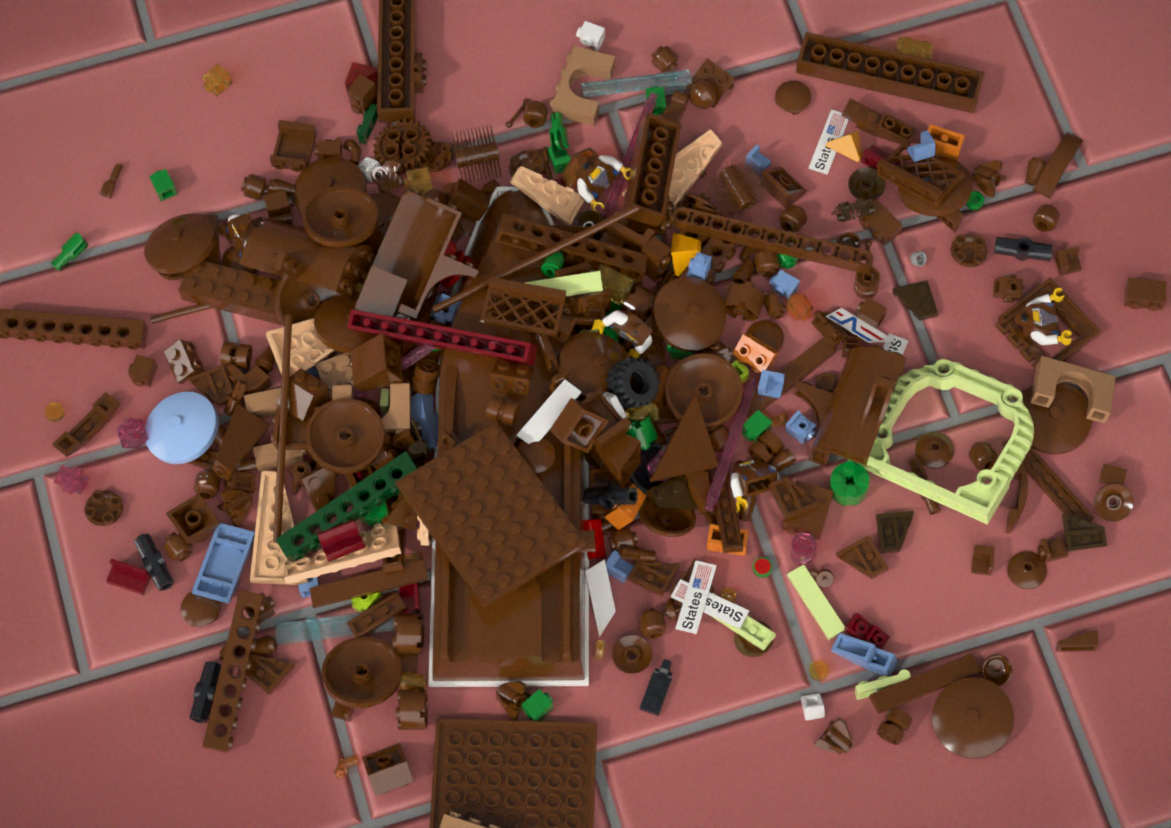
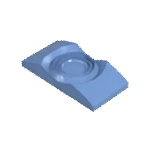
[192,523,255,604]

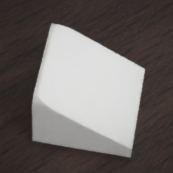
[358,156,381,182]
[801,693,825,720]

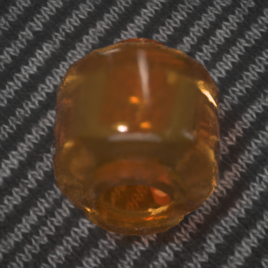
[786,293,814,322]

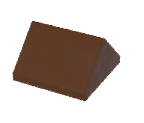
[761,167,807,209]
[166,494,220,544]

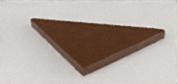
[650,396,719,482]

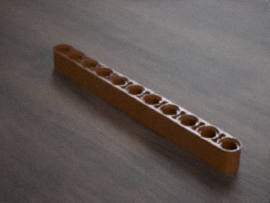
[673,207,873,273]

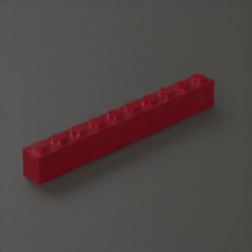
[347,309,538,366]

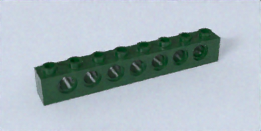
[275,451,418,563]

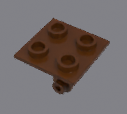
[686,58,735,108]

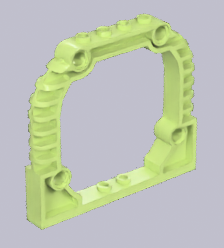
[848,359,1034,525]

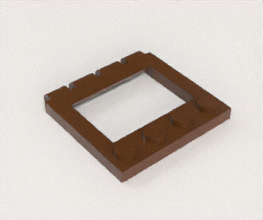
[995,277,1101,370]

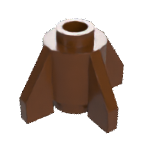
[972,160,1007,198]
[286,460,316,495]
[217,489,253,527]
[496,681,532,720]
[814,718,852,754]

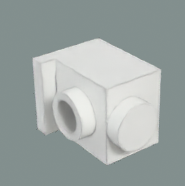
[576,21,605,52]

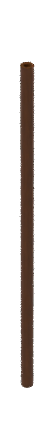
[432,204,639,313]
[273,315,293,544]

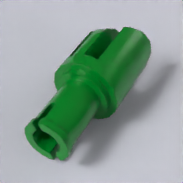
[549,112,569,153]
[51,233,88,271]

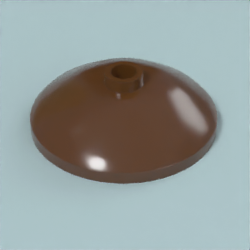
[638,496,696,537]

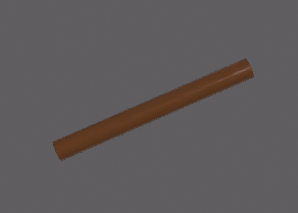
[151,304,213,324]

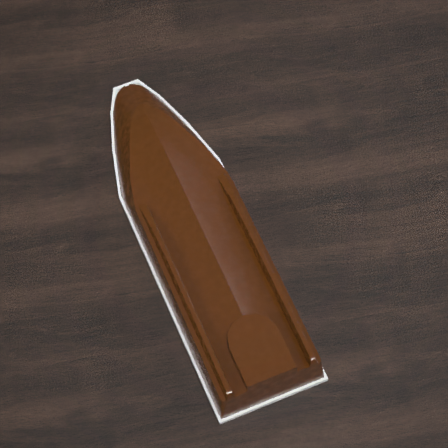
[429,187,589,687]

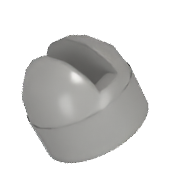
[910,251,927,267]

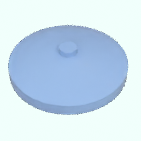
[144,392,219,464]

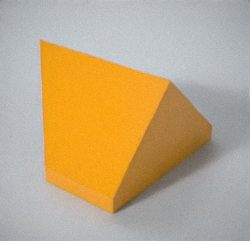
[825,130,863,162]
[671,233,701,277]

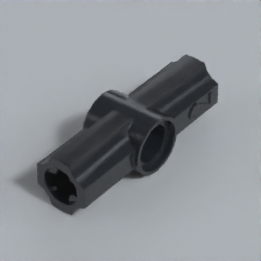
[994,237,1053,262]
[583,483,638,509]
[134,533,174,591]
[189,661,221,724]

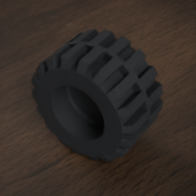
[606,358,660,409]

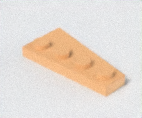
[510,166,585,226]

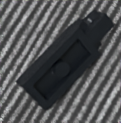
[640,659,673,716]

